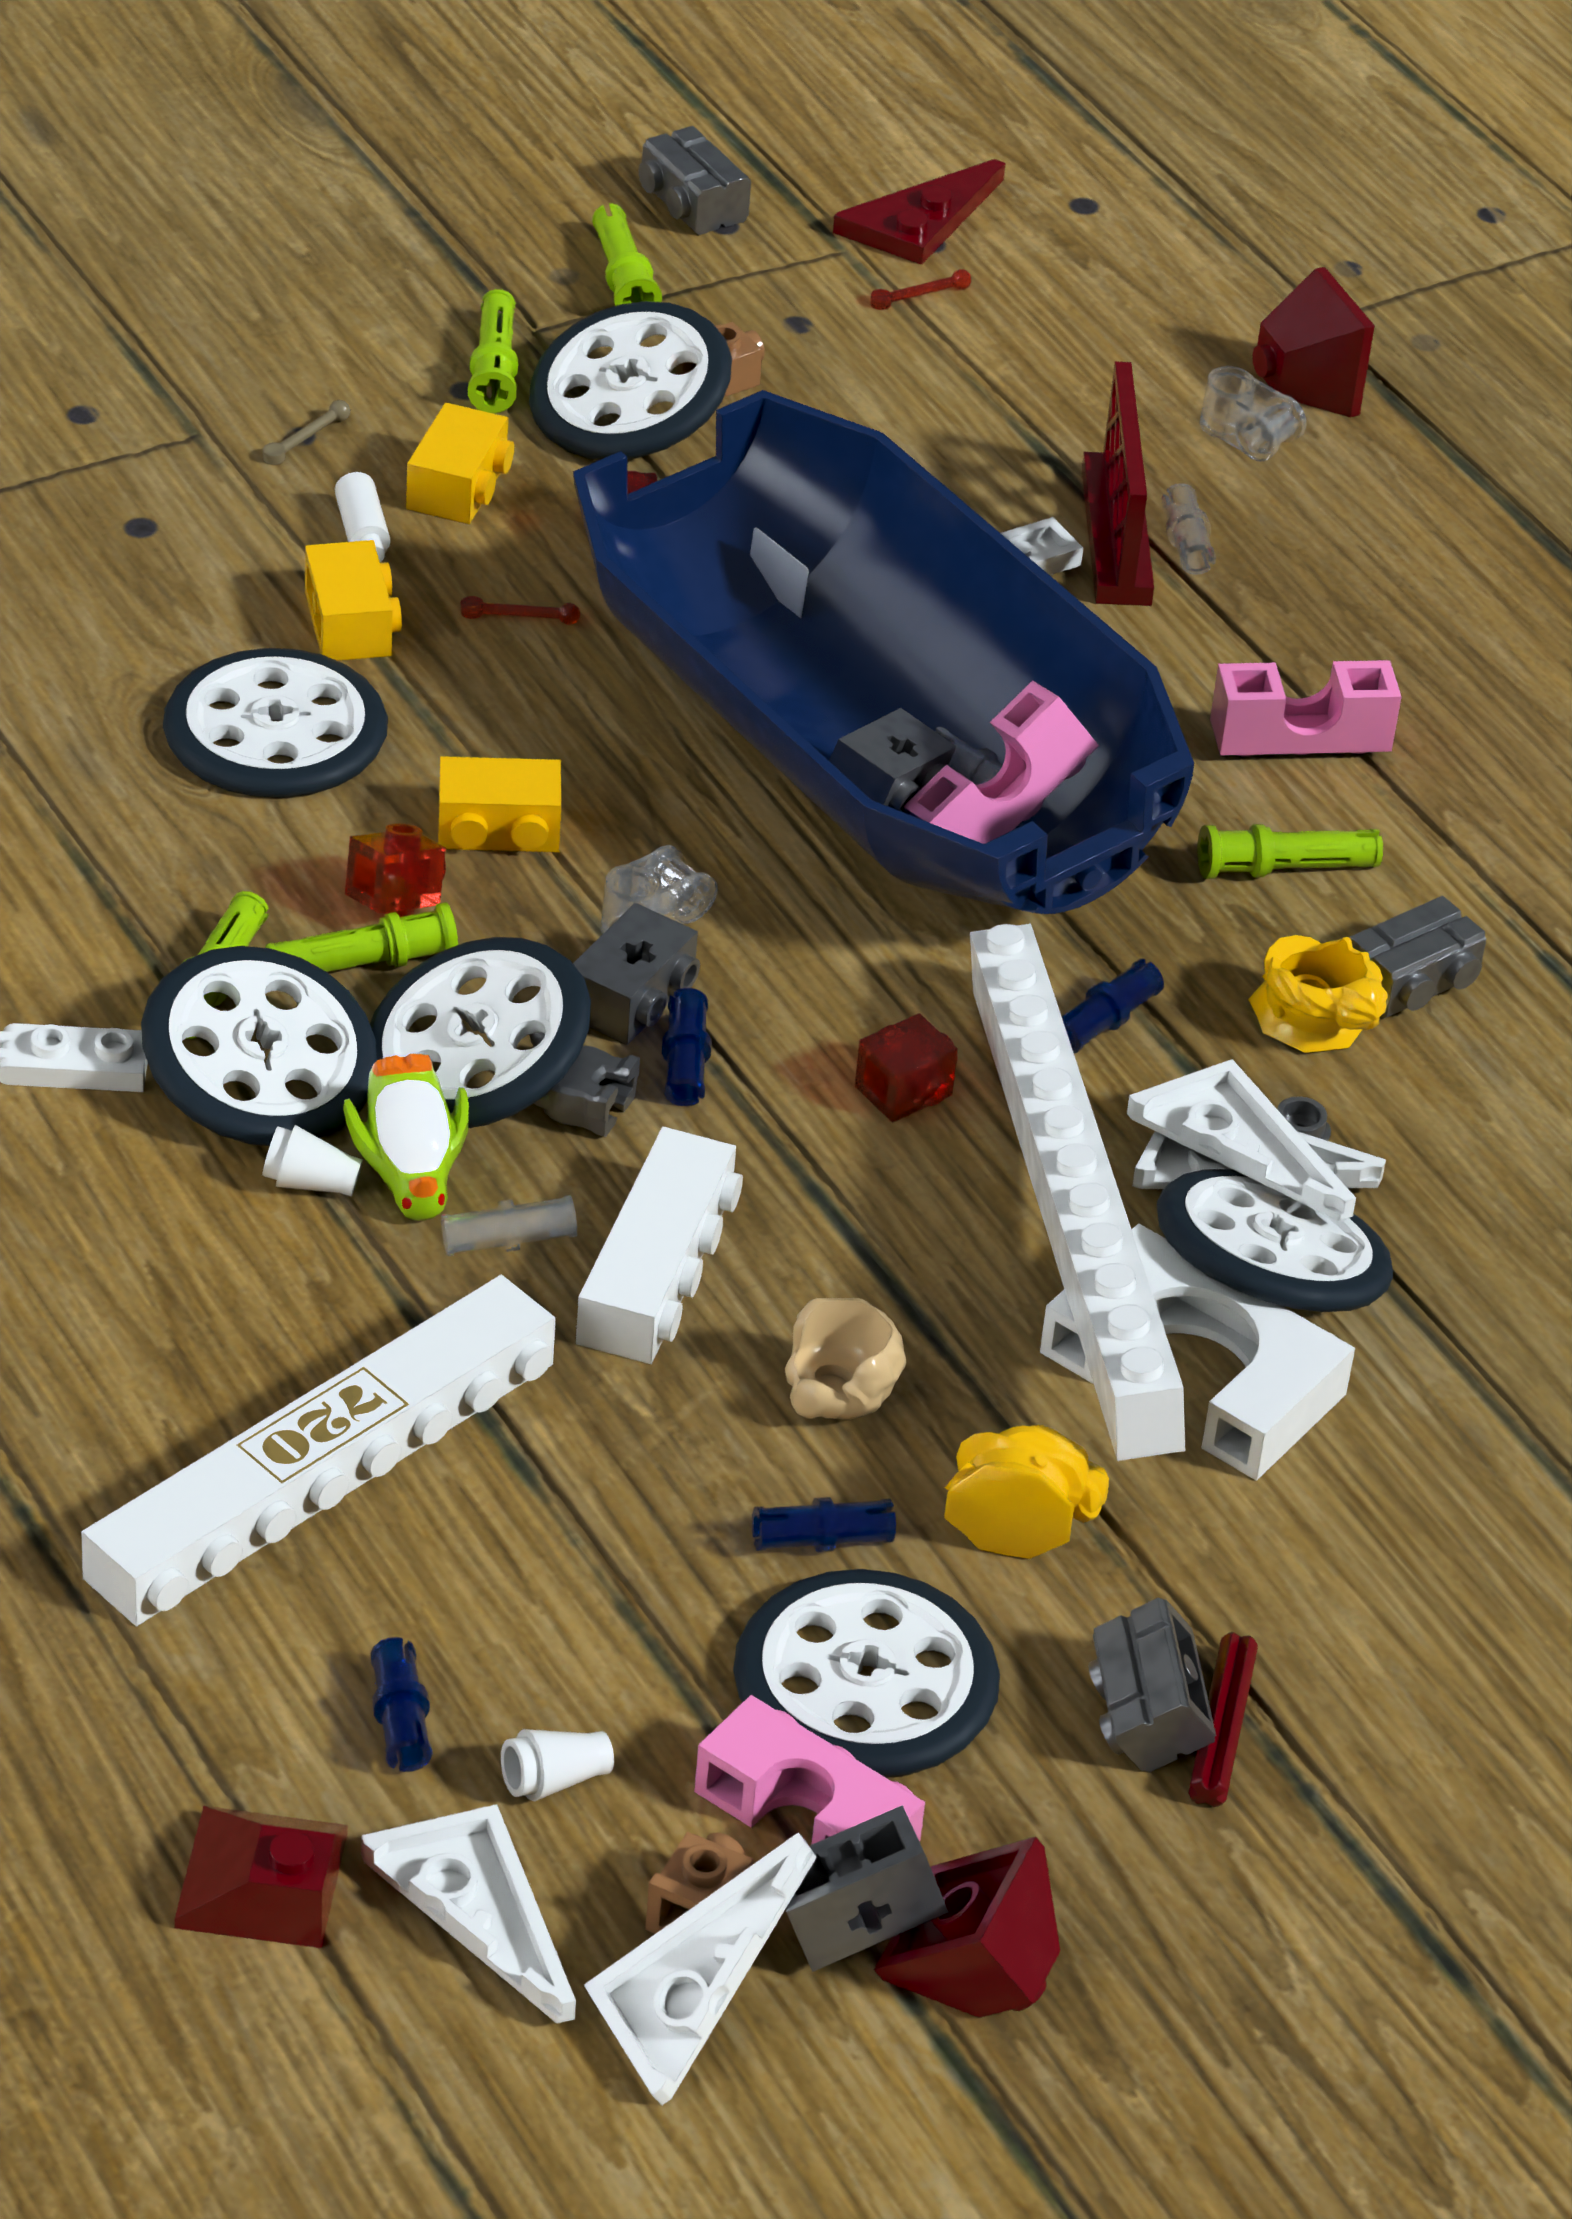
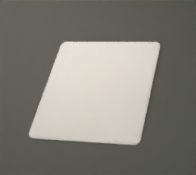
[750,527,809,618]

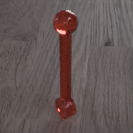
[870,269,972,310]
[460,596,581,625]

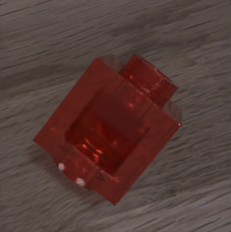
[345,823,446,917]
[855,1013,958,1123]

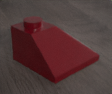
[1252,267,1375,417]
[174,1806,348,1948]
[874,1837,1061,2018]

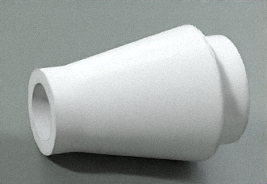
[262,1125,363,1197]
[501,1729,614,1801]

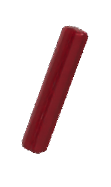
[1188,1632,1258,1807]

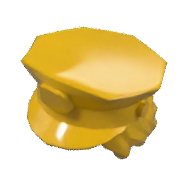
[1248,935,1388,1053]
[944,1425,1109,1559]

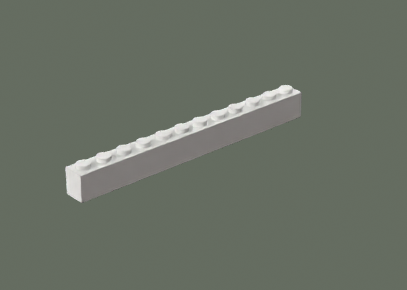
[970,924,1185,1461]

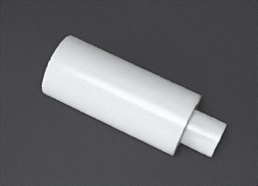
[335,472,390,562]

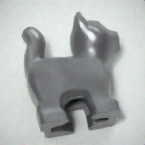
[529,1033,640,1137]

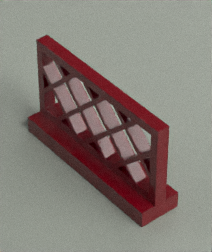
[1082,361,1154,606]

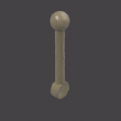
[263,400,351,465]

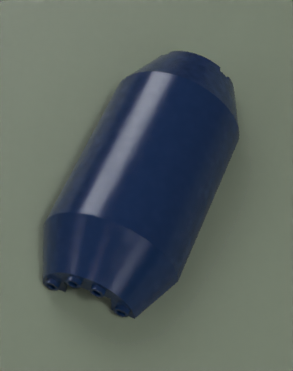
[573,390,1194,914]

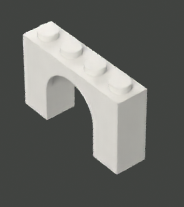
[1040,1223,1355,1481]

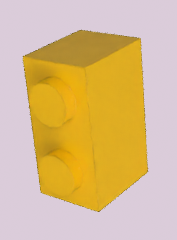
[406,402,514,525]
[305,540,402,661]
[438,756,561,852]

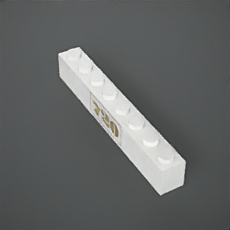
[81,1274,556,1627]

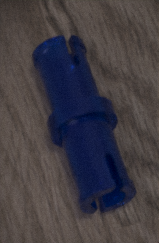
[1061,958,1164,1053]
[661,988,712,1107]
[752,1497,896,1552]
[370,1637,432,1772]

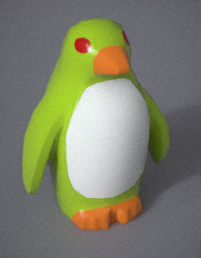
[343,1054,469,1221]

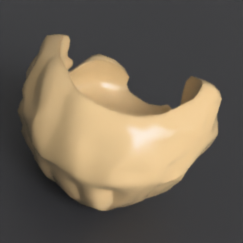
[785,1298,906,1420]

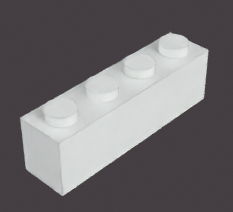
[576,1126,743,1364]

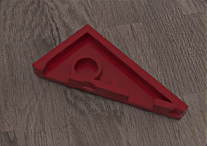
[833,159,1006,265]

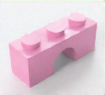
[1210,660,1402,756]
[903,681,1099,844]
[694,1695,925,1844]

